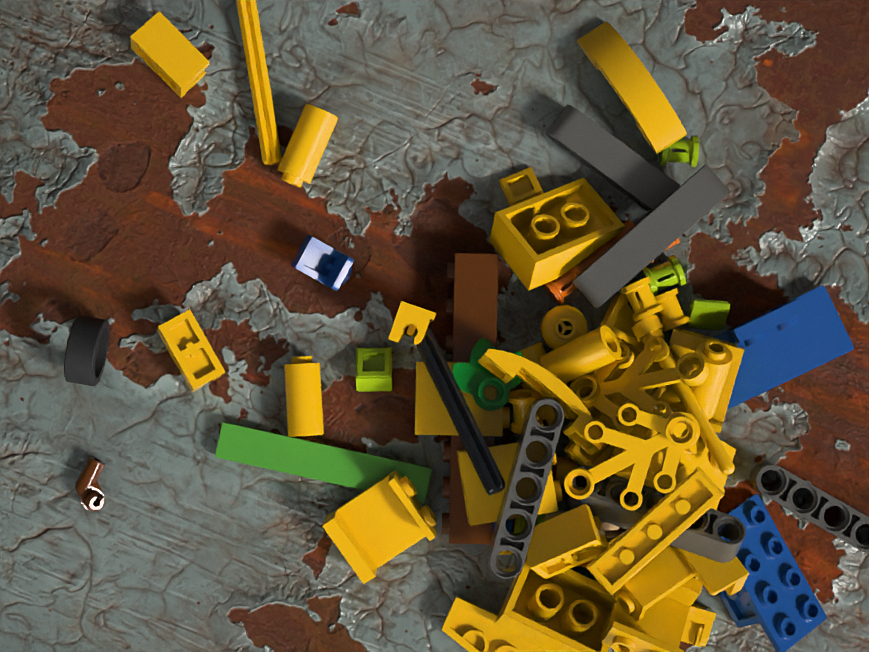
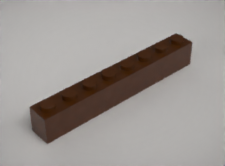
[442,253,498,544]

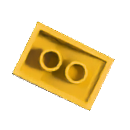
[489,177,625,291]

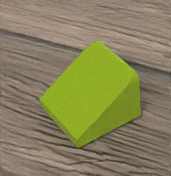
[687,299,730,330]
[356,347,392,392]

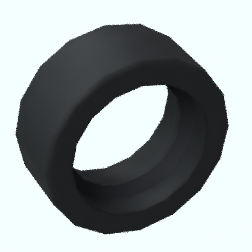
[64,315,110,386]

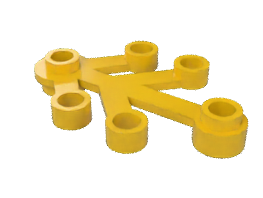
[570,336,709,433]
[564,402,700,511]

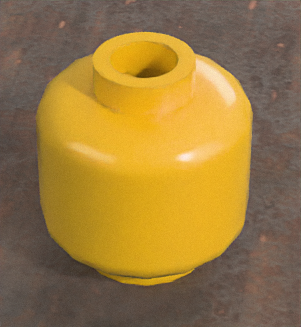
[539,305,588,350]

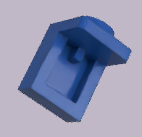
[290,234,354,291]

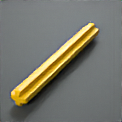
[236,0,282,165]

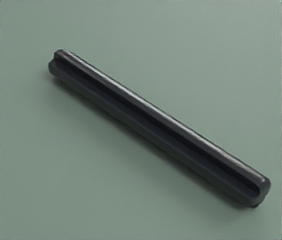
[413,328,505,495]

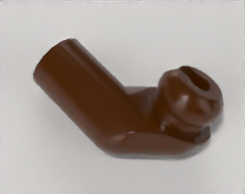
[75,456,105,512]

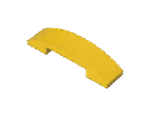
[577,21,687,154]
[477,349,604,455]

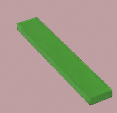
[215,422,432,504]

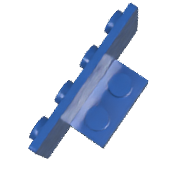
[713,286,854,409]
[719,494,826,652]

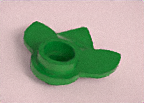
[452,338,523,411]

